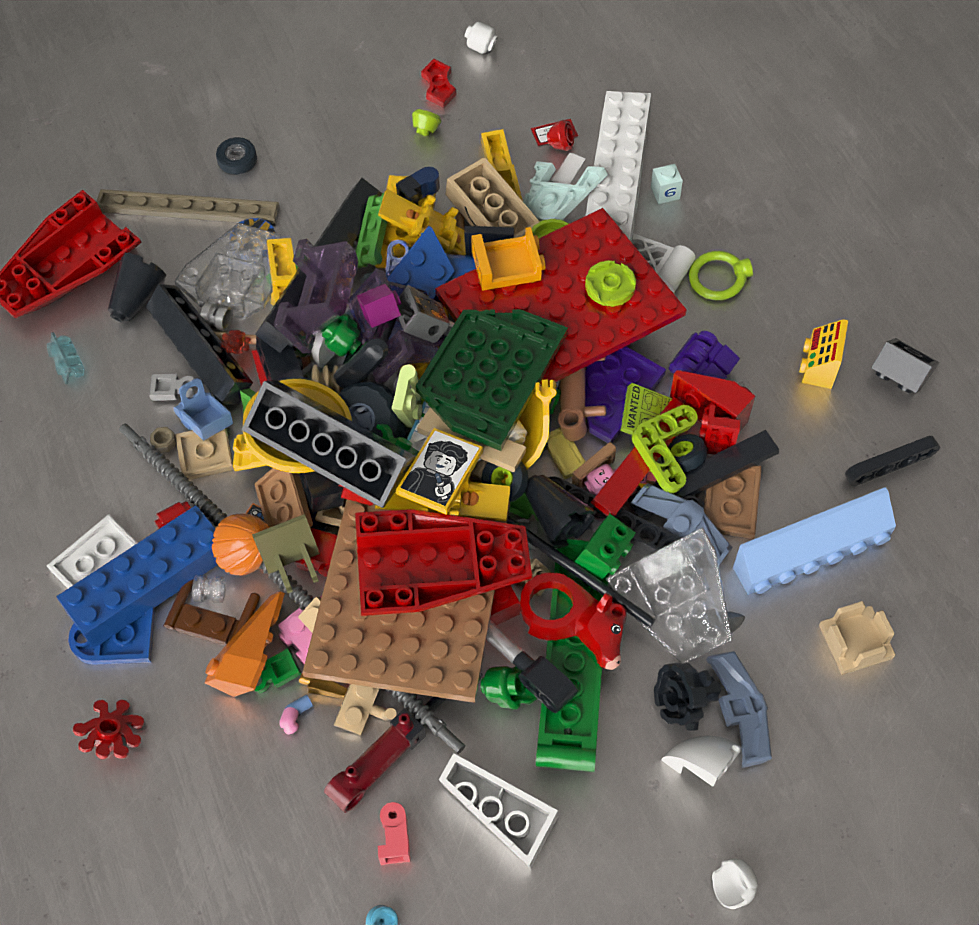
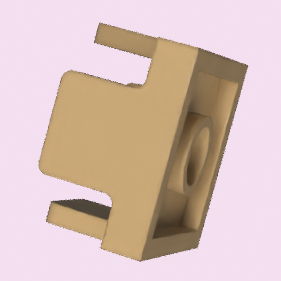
[819,601,896,675]

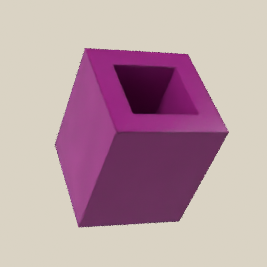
[357,284,401,328]

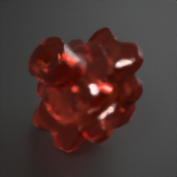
[221,330,251,355]

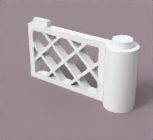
[632,233,695,293]

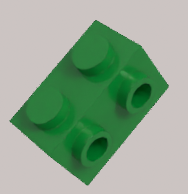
[574,513,636,581]

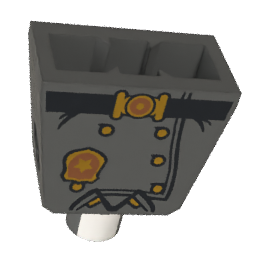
[398,285,455,343]

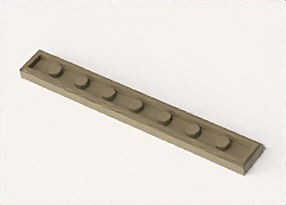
[96,189,280,225]

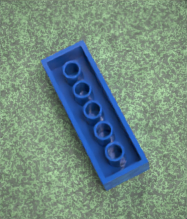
[56,505,218,649]

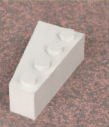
[439,753,559,869]

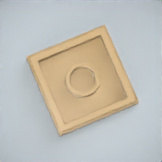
[175,428,234,480]

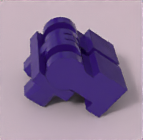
[668,331,740,379]

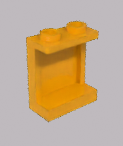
[472,227,545,291]

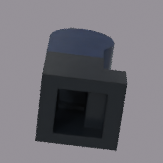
[396,167,440,206]

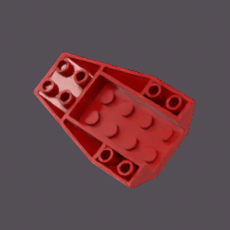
[0,190,142,318]
[355,509,532,616]

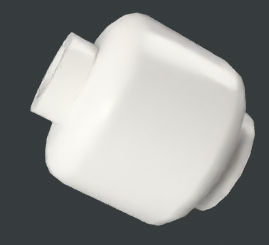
[464,21,498,54]

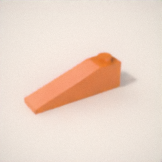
[204,591,285,697]

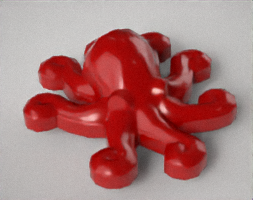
[73,700,144,759]

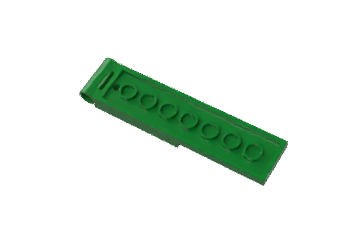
[536,539,609,772]

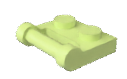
[392,364,422,428]

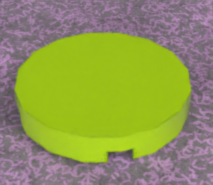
[585,260,636,307]

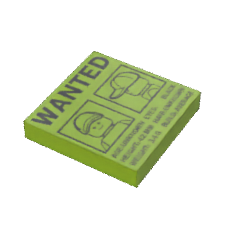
[621,383,672,436]

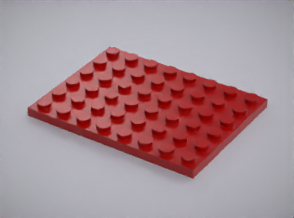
[435,208,687,392]

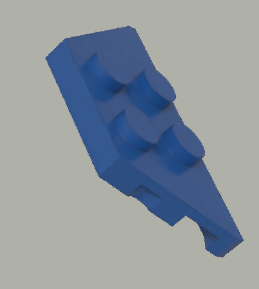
[382,226,455,300]

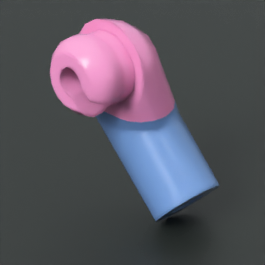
[279,694,313,734]

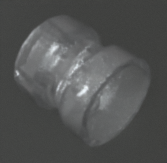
[192,575,226,603]

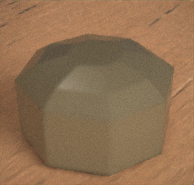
[150,427,176,453]

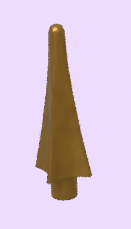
[299,673,348,699]

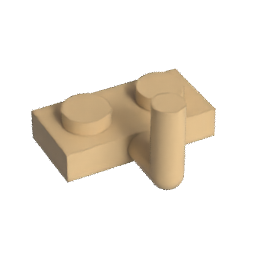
[333,684,396,736]

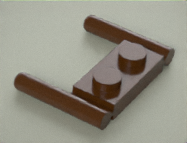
[163,579,260,646]

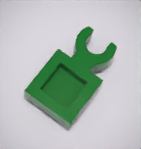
[255,648,302,693]

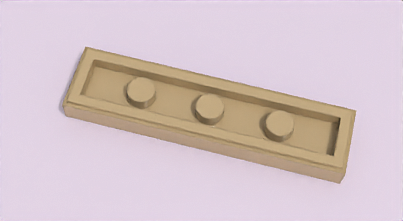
[417,407,526,472]

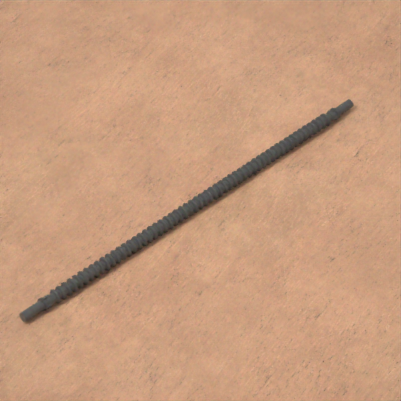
[119,423,466,754]

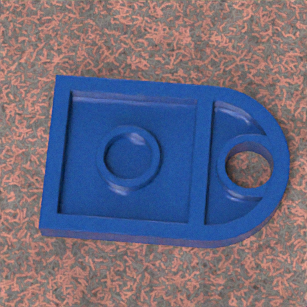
[68,607,155,665]

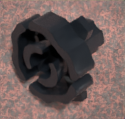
[654,662,721,731]

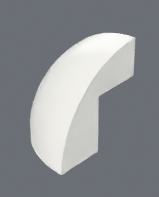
[662,736,742,786]

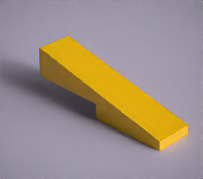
[481,129,523,201]
[267,238,304,336]

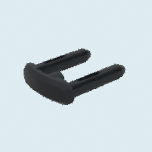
[333,317,397,388]

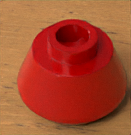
[547,120,574,151]

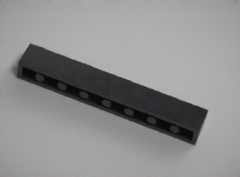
[256,336,344,513]

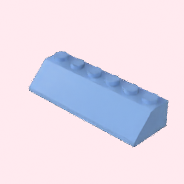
[733,487,896,595]

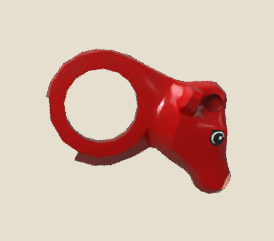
[520,573,627,670]

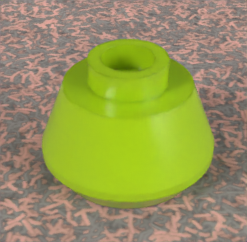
[412,109,442,136]

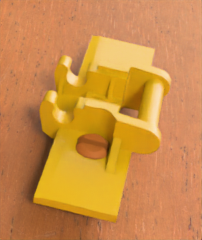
[378,189,466,255]
[375,474,510,521]

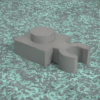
[149,374,195,401]

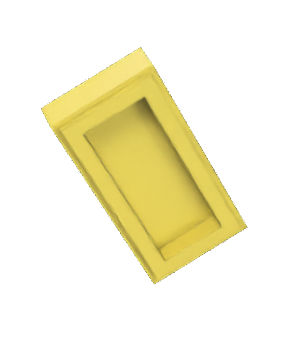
[547,428,586,480]

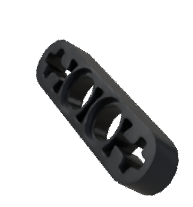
[845,436,940,486]

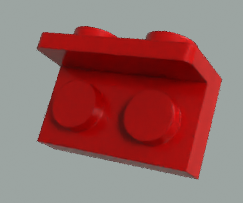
[699,404,741,455]

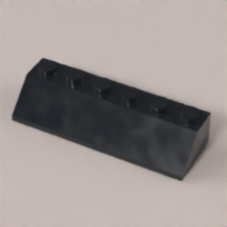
[241,380,416,508]

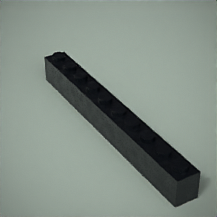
[255,177,383,353]

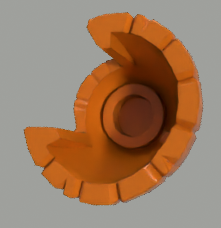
[212,513,270,576]

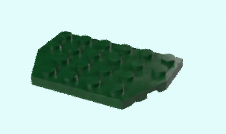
[416,309,568,451]

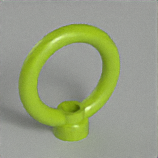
[689,251,753,300]

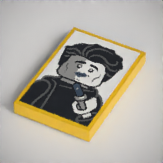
[396,428,483,515]

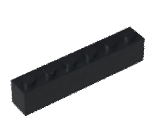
[146,284,253,405]

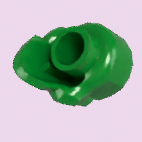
[320,311,361,357]
[480,666,537,710]

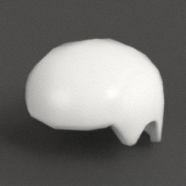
[712,859,758,909]

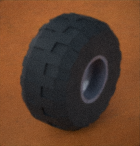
[338,382,406,438]

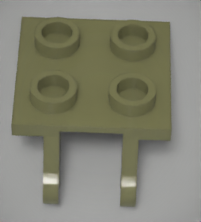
[252,514,320,593]

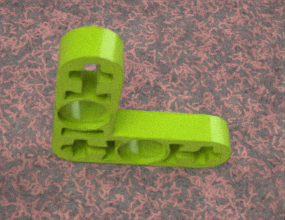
[631,405,697,494]

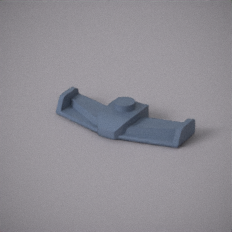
[631,483,733,569]
[706,651,772,768]

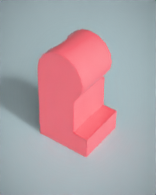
[378,802,410,865]

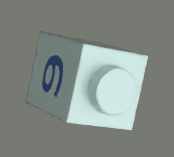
[651,164,683,204]

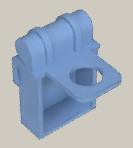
[174,378,233,441]

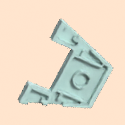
[523,162,608,222]

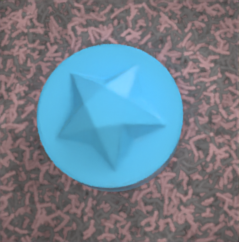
[366,905,398,925]

